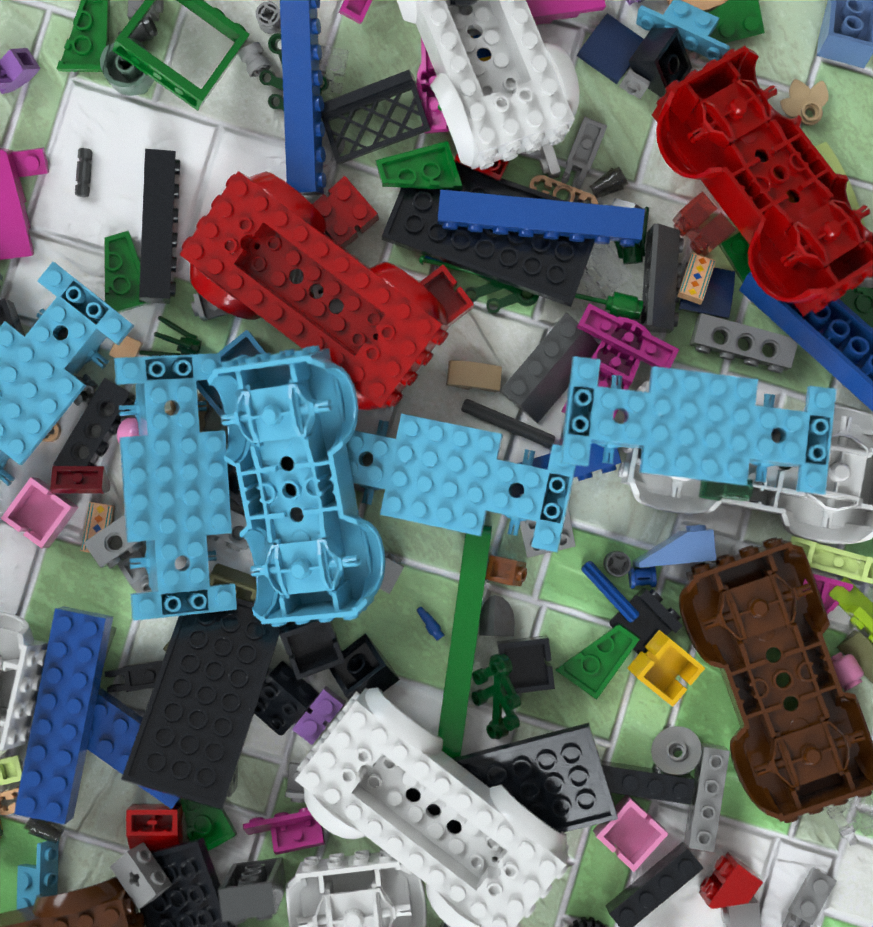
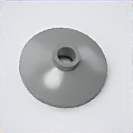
[651,726,702,776]

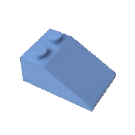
[817,0,873,68]
[632,525,717,568]

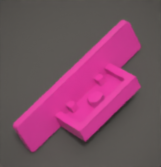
[243,807,325,855]

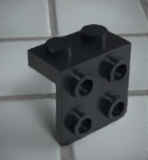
[609,588,682,654]
[254,661,319,736]

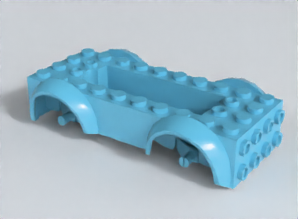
[208,345,385,627]

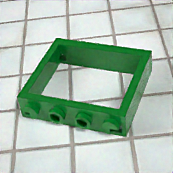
[112,0,250,111]

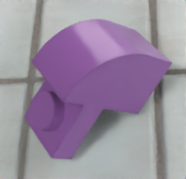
[0,48,41,94]

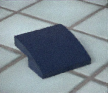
[577,13,644,84]
[678,262,735,319]

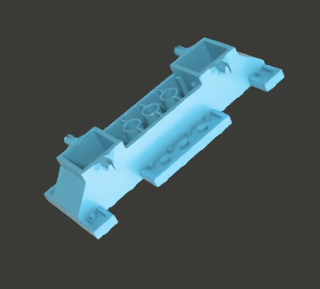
[0,261,134,486]
[114,353,237,621]
[561,356,836,495]
[346,414,576,553]

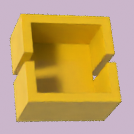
[627,630,705,707]

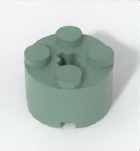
[100,38,154,96]

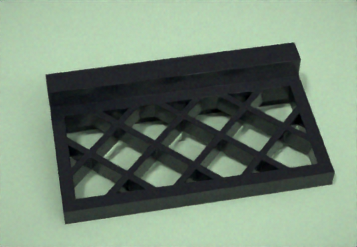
[321,70,431,165]

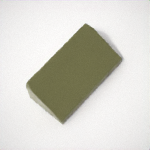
[209,563,256,603]
[837,630,873,683]

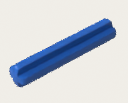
[581,561,640,623]

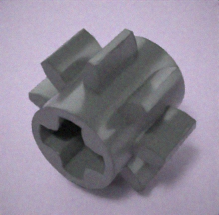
[74,374,98,406]

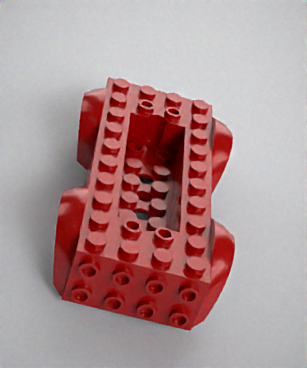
[652,46,873,316]
[179,171,449,411]

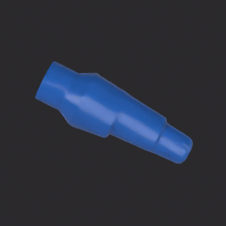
[417,607,445,641]

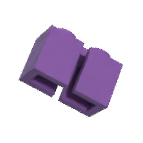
[292,686,345,745]

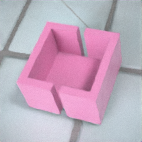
[0,477,79,548]
[593,795,668,872]

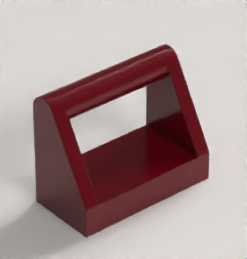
[50,466,110,494]

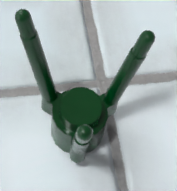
[614,207,649,264]
[139,316,202,356]

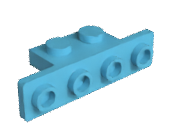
[636,0,730,61]
[17,839,59,909]

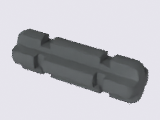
[75,148,93,197]

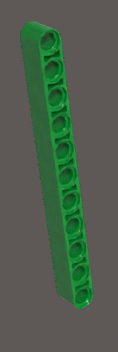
[438,525,492,758]

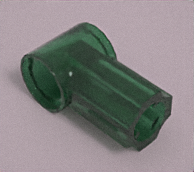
[698,478,754,502]

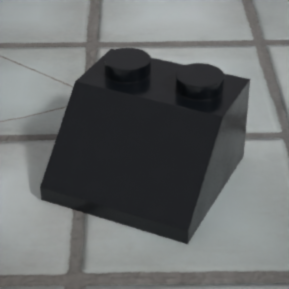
[629,28,692,97]
[329,633,400,700]

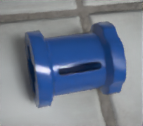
[628,566,657,589]

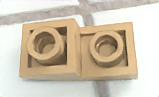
[446,360,502,393]

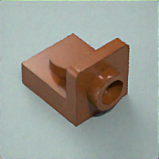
[485,555,527,586]

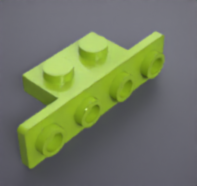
[829,577,873,644]

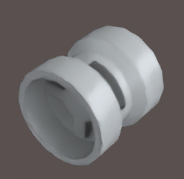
[256,1,281,34]
[238,42,272,77]

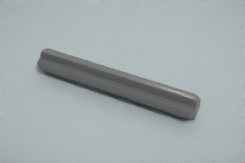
[461,399,555,448]

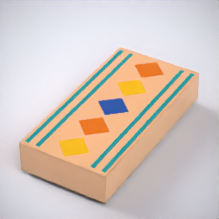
[677,253,716,305]
[80,502,115,553]

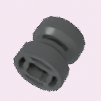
[603,551,631,577]

